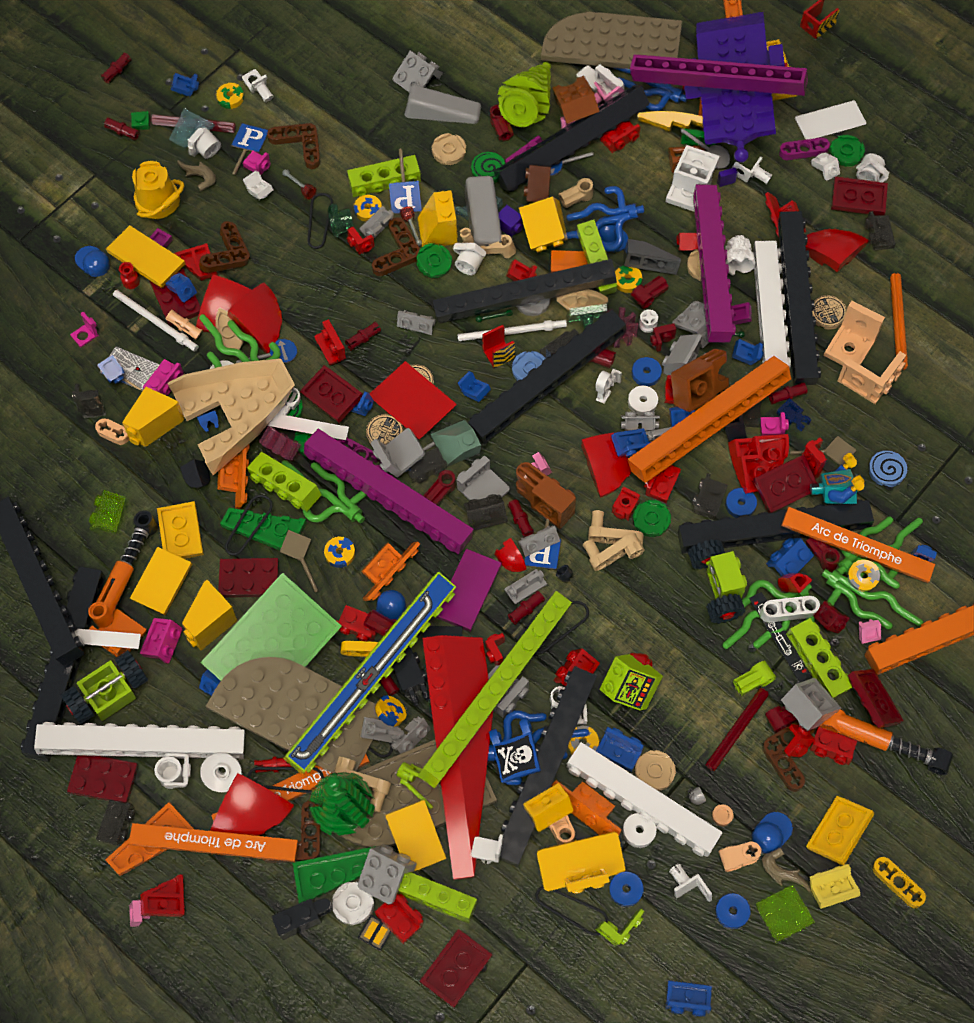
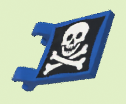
[489,719,541,783]

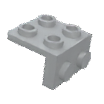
[393,51,443,93]
[673,301,709,348]
[371,428,425,478]
[457,455,509,513]
[488,665,529,718]
[358,845,417,904]

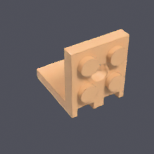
[824,301,885,366]
[838,351,906,404]

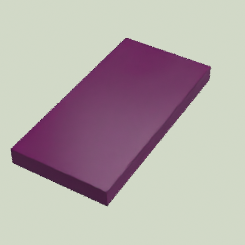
[436,549,502,632]

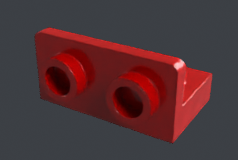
[600,120,640,153]
[314,319,346,365]
[802,438,827,480]
[644,465,681,503]
[336,605,377,642]
[554,648,600,687]
[810,726,857,765]
[375,894,423,944]

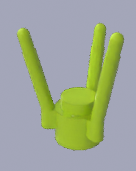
[397,762,433,809]

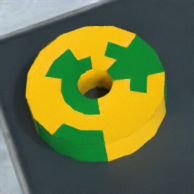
[216,83,244,109]
[615,265,642,293]

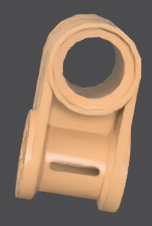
[548,815,575,845]
[719,842,761,872]

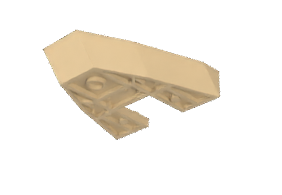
[167,359,295,475]

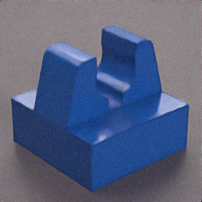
[197,410,219,432]

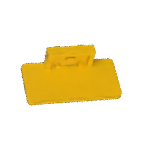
[536,832,625,893]

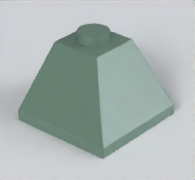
[430,420,481,467]

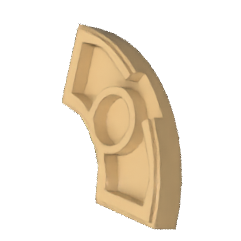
[556,289,608,312]
[216,308,244,350]

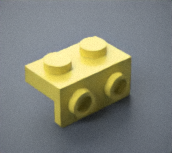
[810,864,860,909]

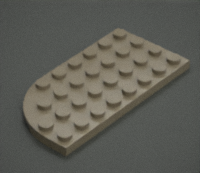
[541,11,682,69]
[206,657,380,773]
[340,740,497,848]

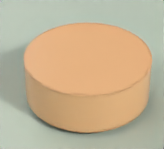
[712,804,733,827]

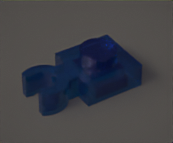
[776,398,811,431]

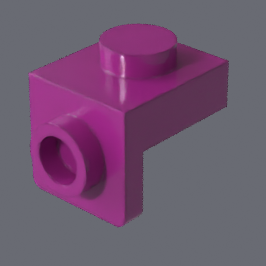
[730,302,752,325]

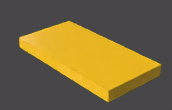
[106,225,185,288]

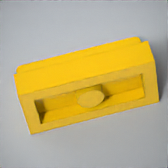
[523,783,573,832]

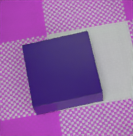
[717,168,738,187]

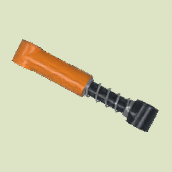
[88,510,158,628]
[820,709,953,775]

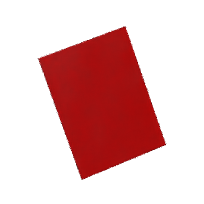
[370,361,457,440]

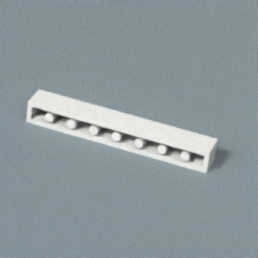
[753,241,791,368]
[566,742,723,857]

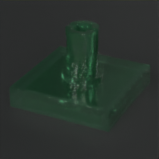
[567,304,607,329]

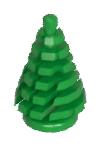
[309,772,375,836]

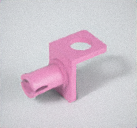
[594,81,625,105]

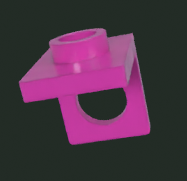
[70,312,99,348]

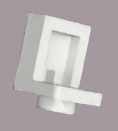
[811,153,840,181]
[243,171,273,200]

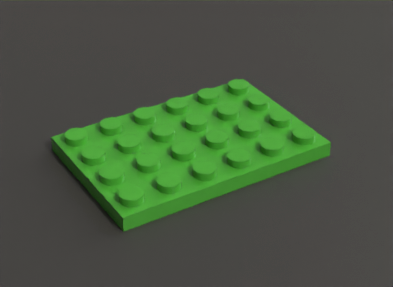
[201,573,342,680]

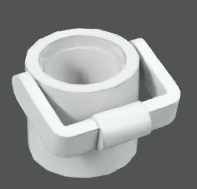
[188,128,221,159]
[856,154,889,182]
[453,243,486,275]
[154,753,191,789]

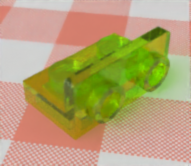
[89,490,126,533]

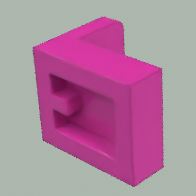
[243,151,270,176]
[760,412,789,436]

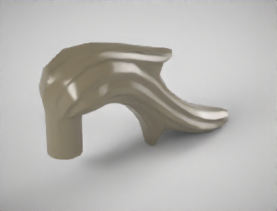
[177,160,216,191]
[762,848,811,892]

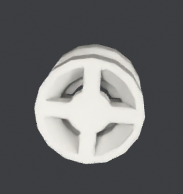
[639,310,658,333]

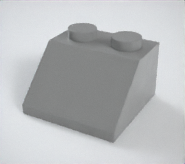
[662,334,702,375]
[781,678,841,731]

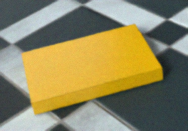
[157,501,204,559]
[130,547,193,615]
[806,796,874,866]
[385,799,446,873]

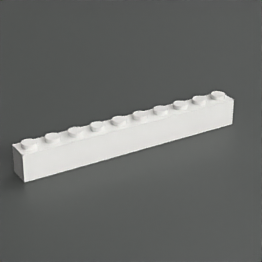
[34,722,245,759]

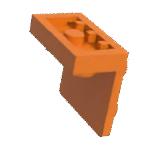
[551,250,587,273]
[88,609,147,657]

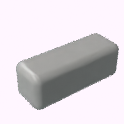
[405,85,481,124]
[464,176,502,246]

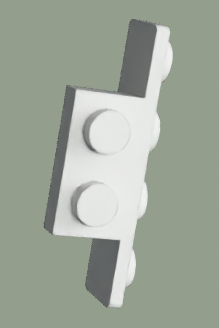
[576,64,624,102]

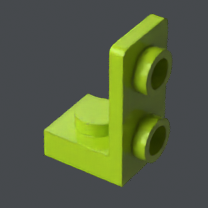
[595,909,645,946]

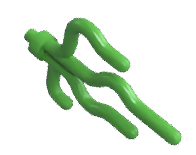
[199,314,281,368]
[281,460,367,523]
[835,516,923,581]
[821,561,923,630]
[722,580,814,649]

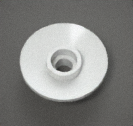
[200,752,242,792]

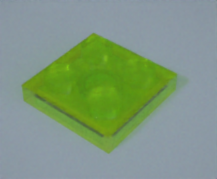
[755,884,815,943]

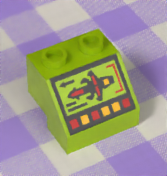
[599,654,663,710]

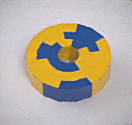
[354,195,382,222]
[324,536,355,568]
[375,695,407,727]

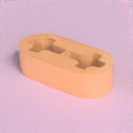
[95,418,129,445]

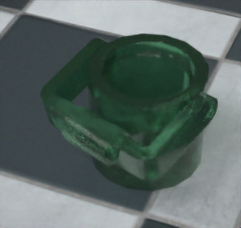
[327,204,353,237]

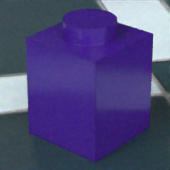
[499,205,523,237]

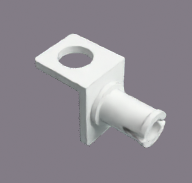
[242,69,273,102]
[732,157,772,184]
[471,834,503,864]
[669,864,712,902]

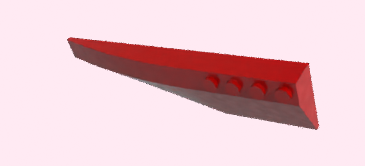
[422,635,493,880]

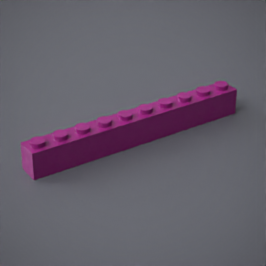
[630,54,808,96]
[693,184,736,342]
[304,428,474,554]

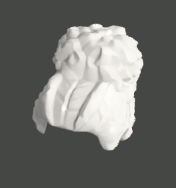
[725,235,756,275]

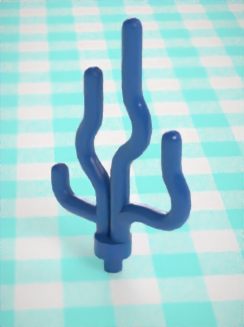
[611,67,688,111]
[566,186,645,252]
[488,710,589,785]

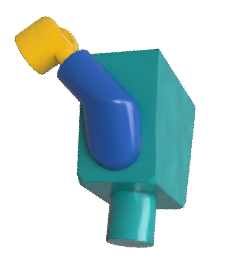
[810,453,864,504]

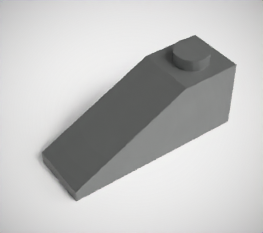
[624,239,681,275]

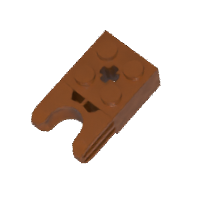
[552,76,600,124]
[671,349,729,412]
[516,462,576,529]

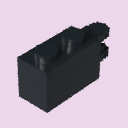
[391,647,430,706]
[271,898,333,940]

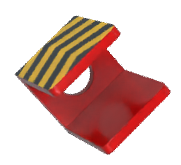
[800,0,839,39]
[482,325,515,368]

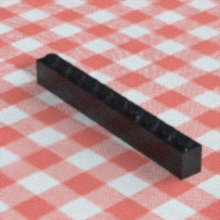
[493,85,650,192]
[777,211,821,386]
[433,259,617,324]
[468,309,627,444]
[0,496,85,666]
[678,499,874,554]
[20,566,106,762]
[497,666,597,867]

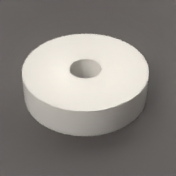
[628,386,658,415]
[622,813,656,848]

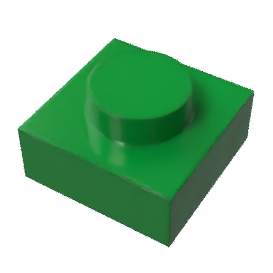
[131,111,150,130]

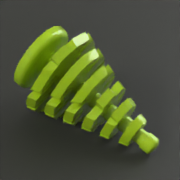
[498,62,551,127]

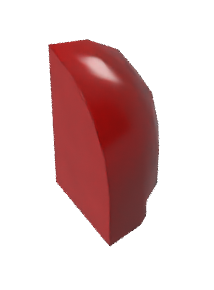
[676,233,698,251]
[494,538,527,572]
[778,573,812,593]

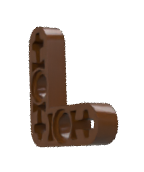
[267,123,320,169]
[372,218,420,276]
[199,221,250,273]
[762,721,816,792]
[262,801,321,863]

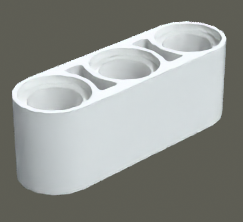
[759,596,820,622]

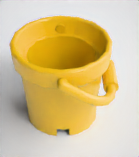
[132,161,184,219]

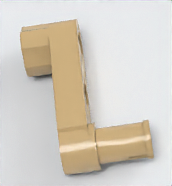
[460,228,516,258]
[588,510,644,546]
[583,533,645,571]
[334,757,391,813]

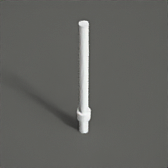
[113,290,199,352]
[458,320,567,341]

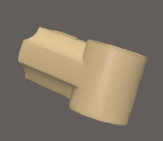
[558,178,593,208]

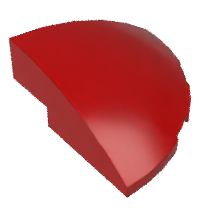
[805,229,870,272]
[196,274,251,332]
[227,282,282,354]
[581,432,632,498]
[728,434,789,494]
[210,773,294,836]

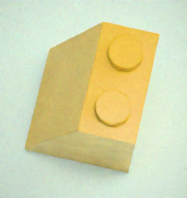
[417,190,457,247]
[519,197,568,252]
[122,387,185,447]
[182,580,238,650]

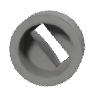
[689,787,707,805]

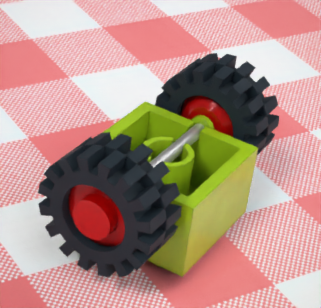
[688,539,747,624]
[60,650,148,725]

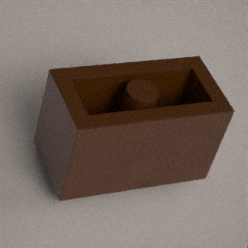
[524,164,552,202]

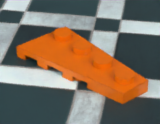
[105,802,194,876]

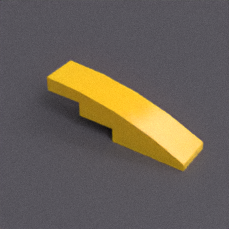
[637,111,704,131]

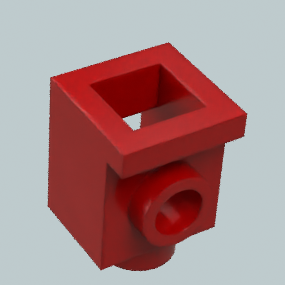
[612,486,640,521]

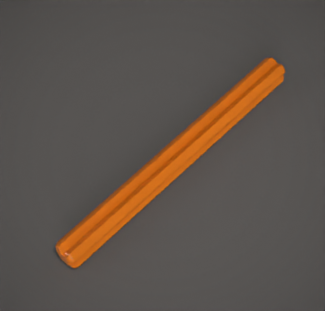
[890,273,908,370]

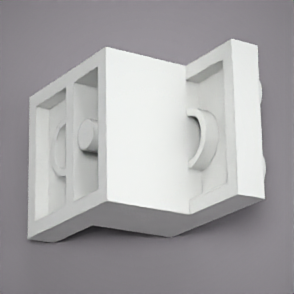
[666,145,720,212]

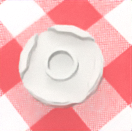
[332,882,374,925]

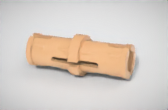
[166,310,203,340]

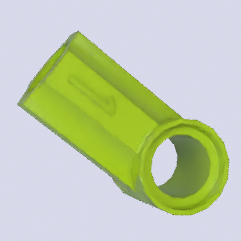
[733,660,776,696]

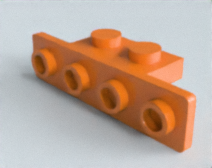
[217,444,249,509]
[361,541,420,601]
[551,780,622,836]

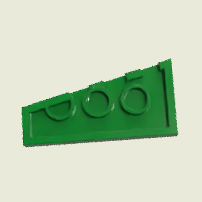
[220,508,307,550]
[293,847,374,904]

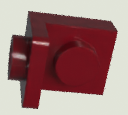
[650,323,676,352]
[813,600,850,633]

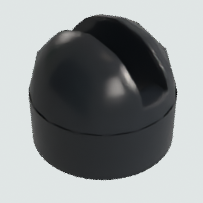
[556,565,573,582]

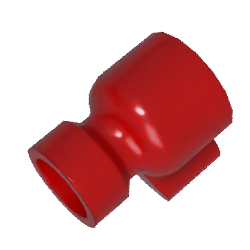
[119,262,140,289]

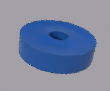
[632,357,662,386]
[725,488,757,518]
[609,872,643,907]
[715,893,750,929]

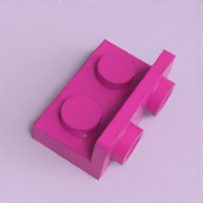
[143,359,183,395]
[140,618,182,663]

